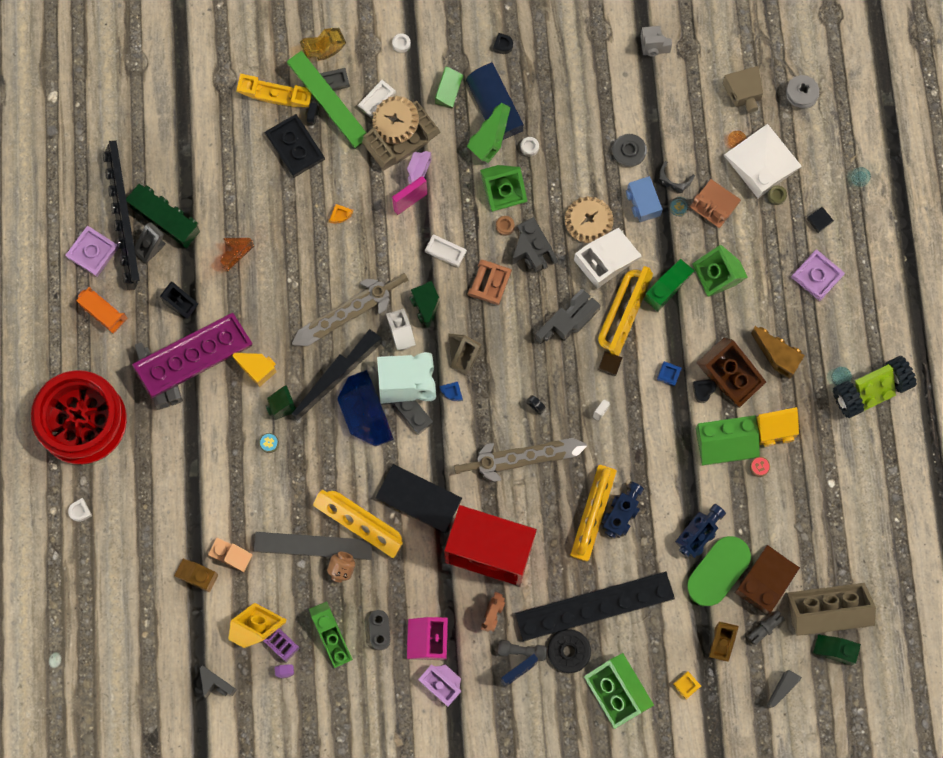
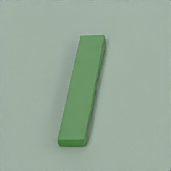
[287,50,367,149]

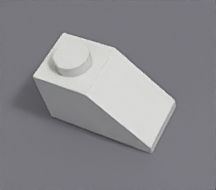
[386,309,416,350]

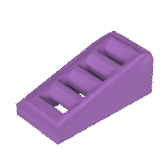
[263,628,300,663]

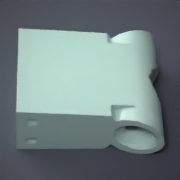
[377,352,436,404]

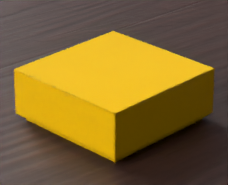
[673,671,701,699]

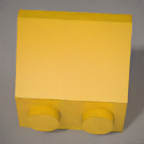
[756,407,799,447]

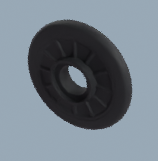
[547,629,591,673]

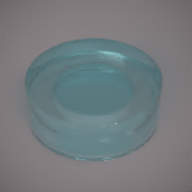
[851,167,871,187]
[831,367,852,386]

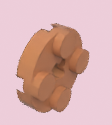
[481,592,505,632]

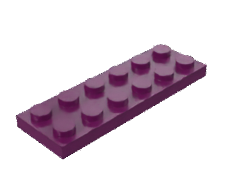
[132,313,253,399]

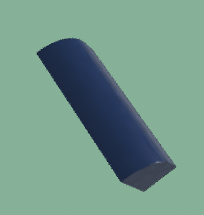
[466,62,524,140]

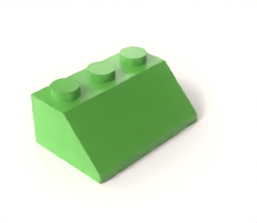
[695,415,760,466]
[584,653,654,729]

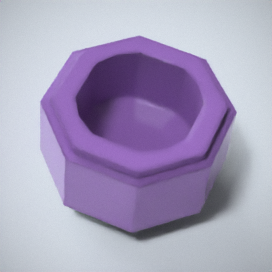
[275,664,294,678]

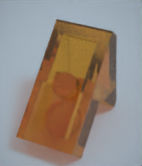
[220,238,254,272]

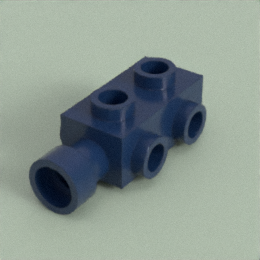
[601,481,644,539]
[675,504,726,558]

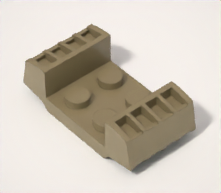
[362,100,441,171]

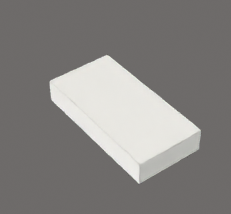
[358,80,396,119]
[425,234,467,268]

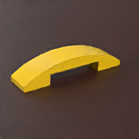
[236,73,312,107]

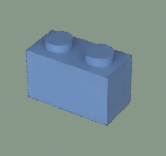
[626,176,663,222]

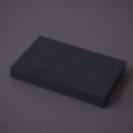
[265,114,325,178]

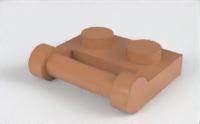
[467,260,512,305]

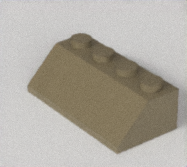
[787,583,876,636]

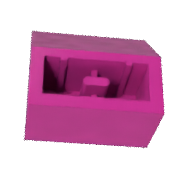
[407,617,448,660]

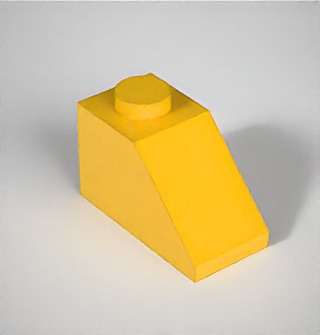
[232,353,277,387]

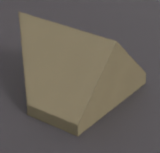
[448,333,482,376]

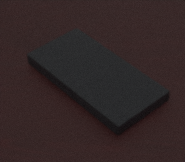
[375,464,462,533]

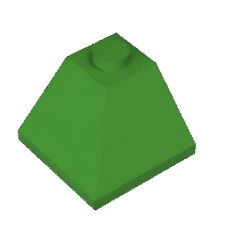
[480,165,528,212]
[692,245,748,297]

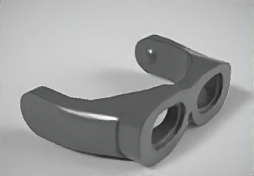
[658,161,695,193]

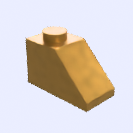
[174,558,218,593]

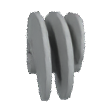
[786,75,819,109]

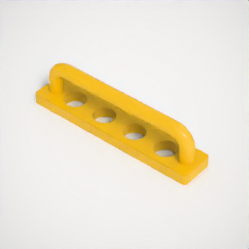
[598,266,653,356]
[570,465,617,562]
[313,490,403,558]

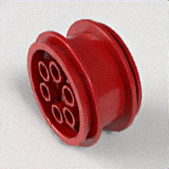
[31,370,127,465]

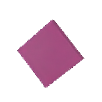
[392,176,427,215]

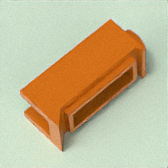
[76,287,128,334]

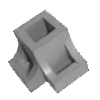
[640,26,672,56]

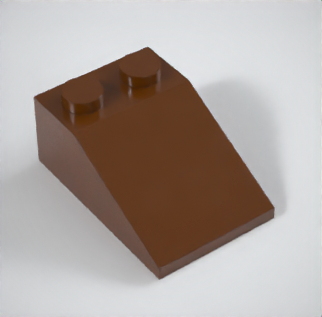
[697,337,766,408]
[734,545,800,616]

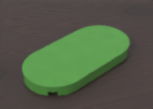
[687,536,751,606]

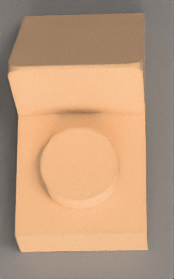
[208,538,253,572]

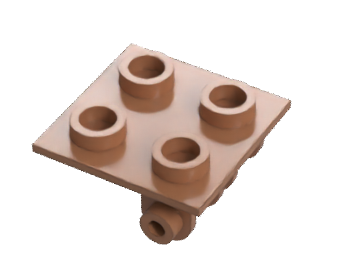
[689,179,741,229]

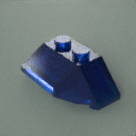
[337,370,394,447]

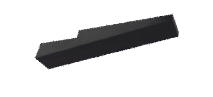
[292,329,383,421]

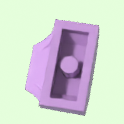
[407,151,432,184]
[418,664,461,707]

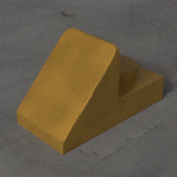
[709,621,739,662]

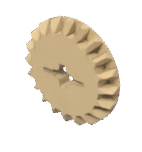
[372,96,419,144]
[565,196,614,243]

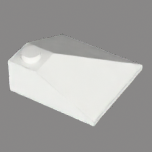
[724,124,802,198]

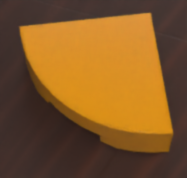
[329,204,353,224]

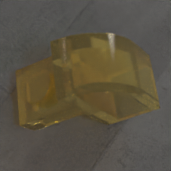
[300,28,346,61]

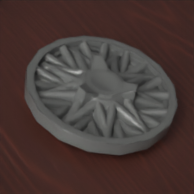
[612,134,647,167]

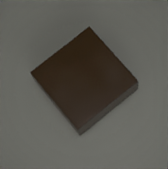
[598,351,623,376]

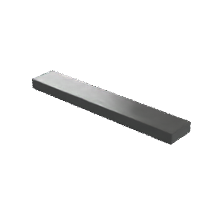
[254,532,373,560]

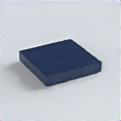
[501,654,538,687]

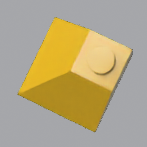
[228,603,287,648]

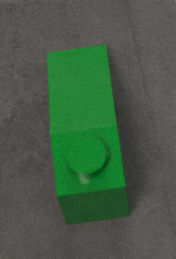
[644,259,695,312]

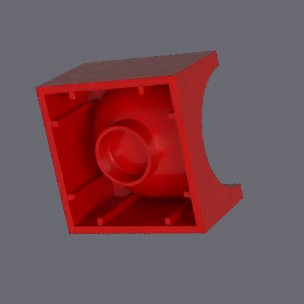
[444,505,537,587]

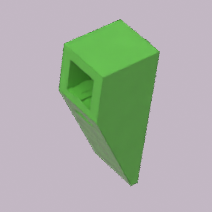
[467,103,510,163]
[309,601,353,668]

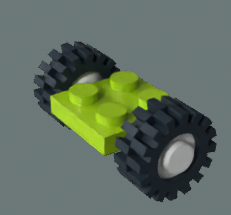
[833,356,917,418]

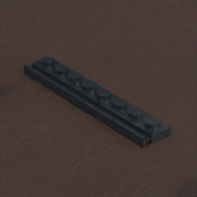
[103,140,140,290]
[515,571,675,642]

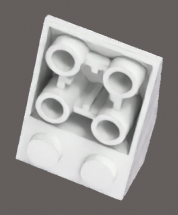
[574,228,642,289]

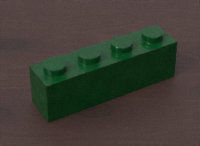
[126,183,200,248]

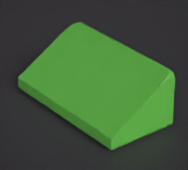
[435,66,463,108]

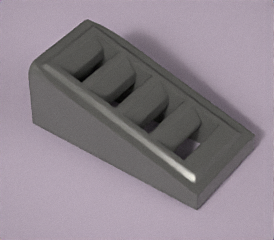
[767,670,802,708]

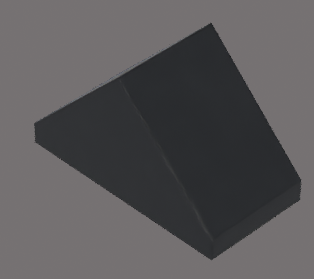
[160,281,198,319]

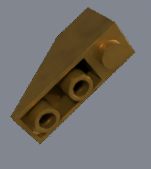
[751,326,805,379]

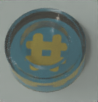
[670,197,689,217]

